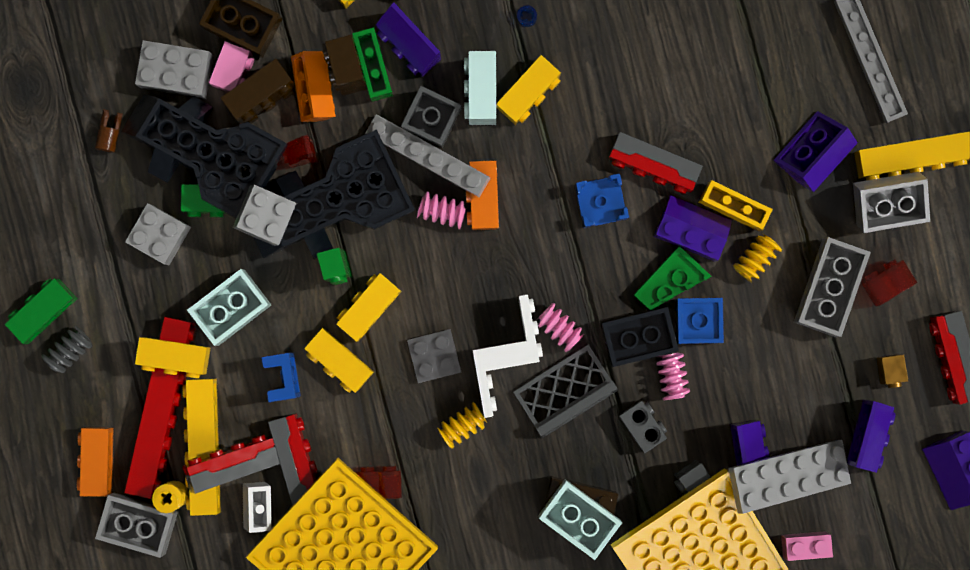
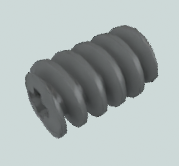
[41,326,93,373]

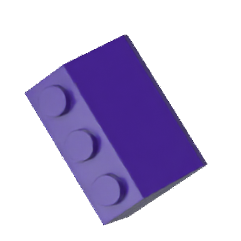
[376,3,441,77]
[774,111,858,192]
[653,195,732,262]
[847,399,895,473]
[730,420,769,466]
[922,430,970,510]

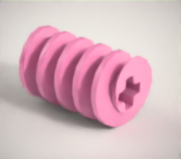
[417,192,466,229]
[537,303,584,352]
[656,352,690,400]

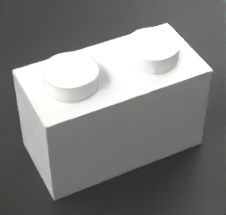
[243,482,271,533]

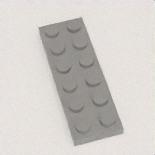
[728,440,851,514]

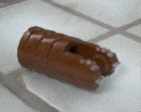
[95,109,123,153]

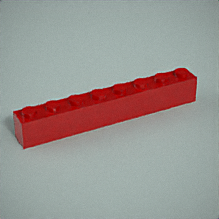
[125,317,197,499]

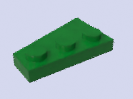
[633,246,712,310]

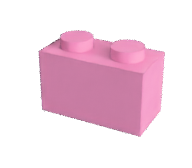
[209,42,254,92]
[781,531,833,561]

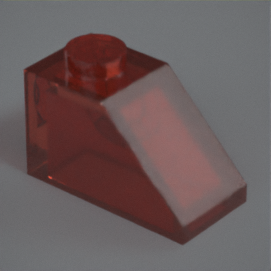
[283,135,318,168]

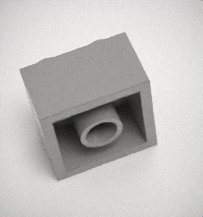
[232,185,296,246]
[125,203,191,265]

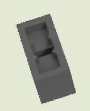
[618,400,667,453]
[674,460,711,495]

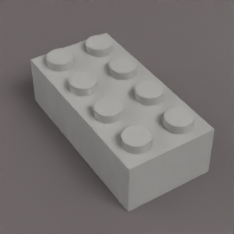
[794,237,871,337]

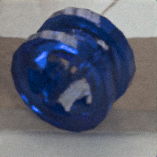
[517,5,537,27]

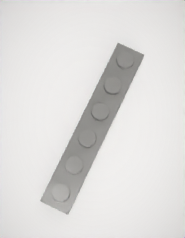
[834,0,908,124]
[365,114,491,197]

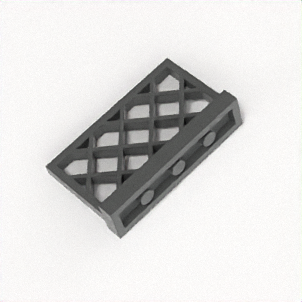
[514,344,618,438]

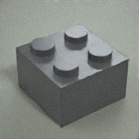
[401,86,462,149]

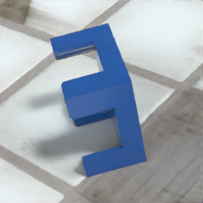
[575,174,629,228]
[675,298,724,344]
[262,353,301,402]

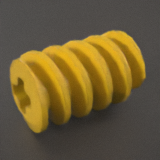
[733,234,782,283]
[437,402,487,448]
[152,481,189,513]

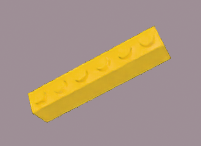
[854,132,970,181]
[183,379,221,516]

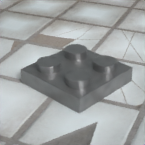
[407,329,461,383]

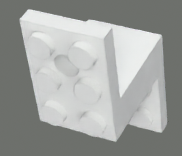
[473,295,543,418]

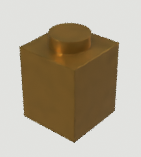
[877,354,908,388]

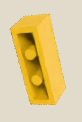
[496,55,561,125]
[698,180,773,231]
[337,273,402,342]
[304,328,374,393]
[135,337,210,378]

